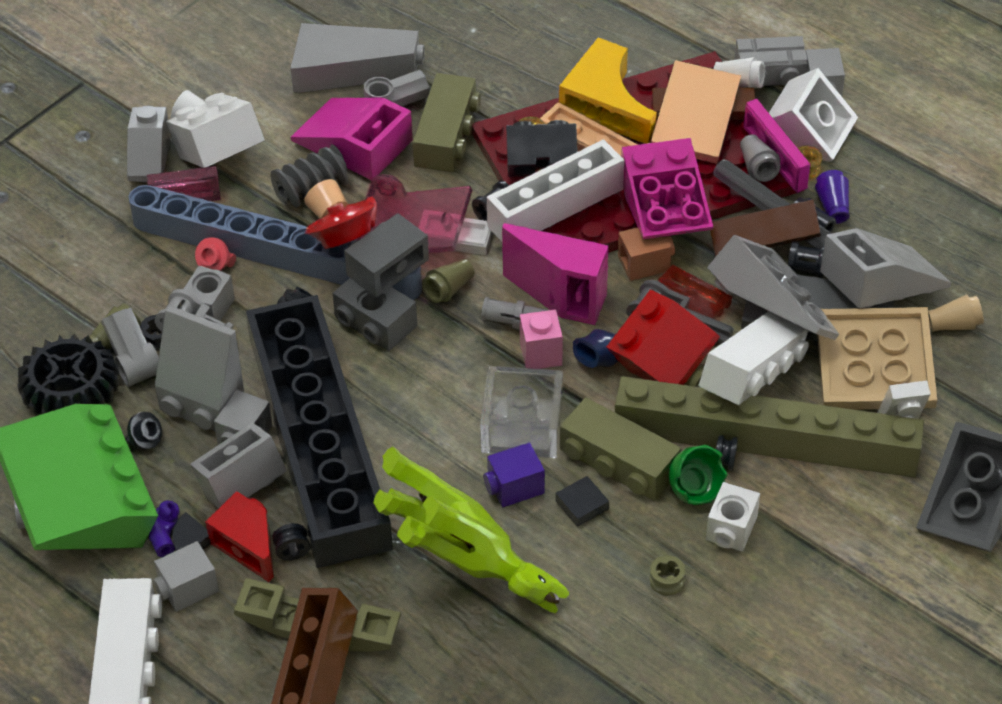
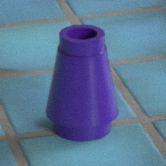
[815,170,850,224]

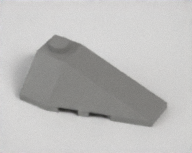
[707,235,840,340]

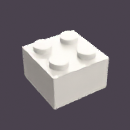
[166,93,265,168]

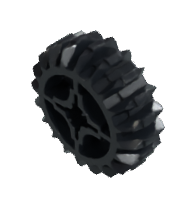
[17,333,119,416]

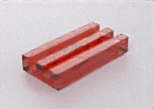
[657,265,732,320]

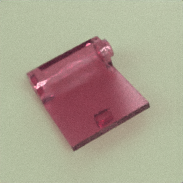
[355,174,473,254]

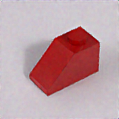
[205,491,274,582]

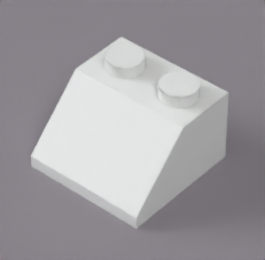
[769,68,858,162]

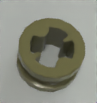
[649,555,686,596]

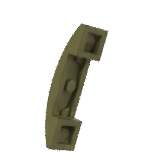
[234,578,401,652]

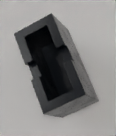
[506,120,577,177]

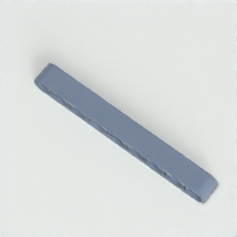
[129,185,422,300]

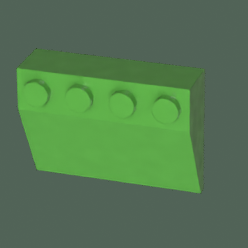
[0,404,158,550]

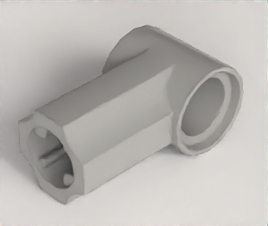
[364,70,430,106]
[101,308,159,387]

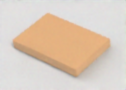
[651,60,741,164]

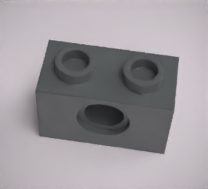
[333,278,417,352]

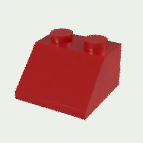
[606,289,720,385]

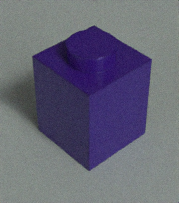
[483,442,545,508]

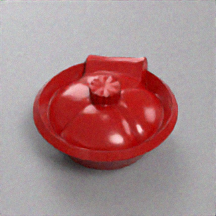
[305,197,377,249]

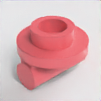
[195,237,236,271]

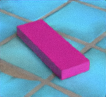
[744,99,810,192]

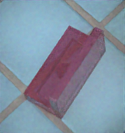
[147,166,221,201]

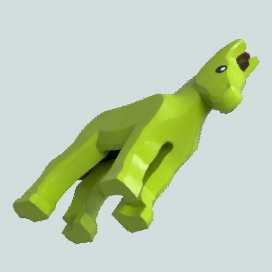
[373,446,569,613]

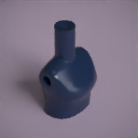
[573,329,619,368]

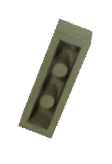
[413,73,481,172]
[560,397,681,501]

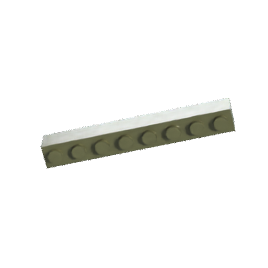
[615,376,924,478]

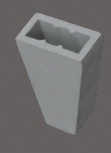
[290,23,425,93]

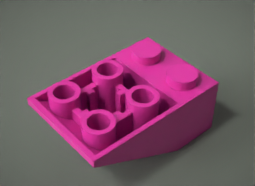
[291,98,413,181]
[621,138,713,239]
[502,223,608,325]

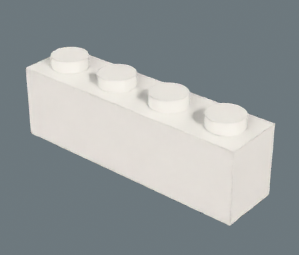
[487,139,624,242]
[698,311,809,405]
[89,578,162,704]

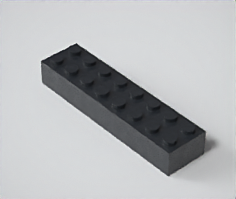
[246,295,393,568]

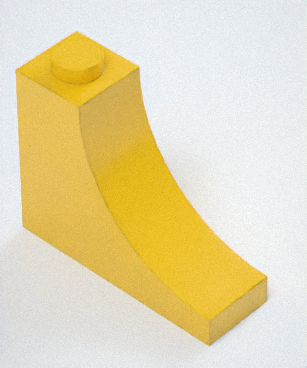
[559,37,657,144]

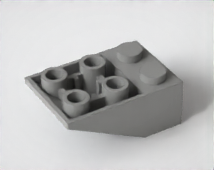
[820,228,951,309]

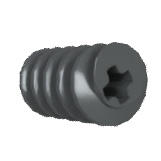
[270,144,349,208]

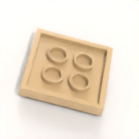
[817,307,937,410]

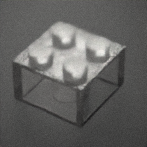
[480,366,563,458]

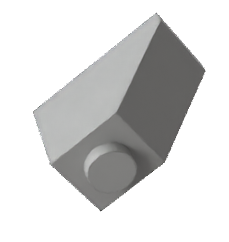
[127,106,171,182]

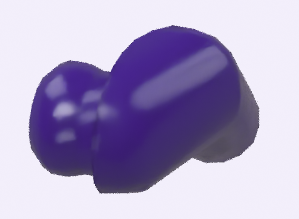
[148,500,180,557]

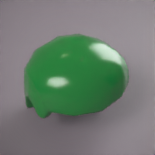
[669,445,728,506]

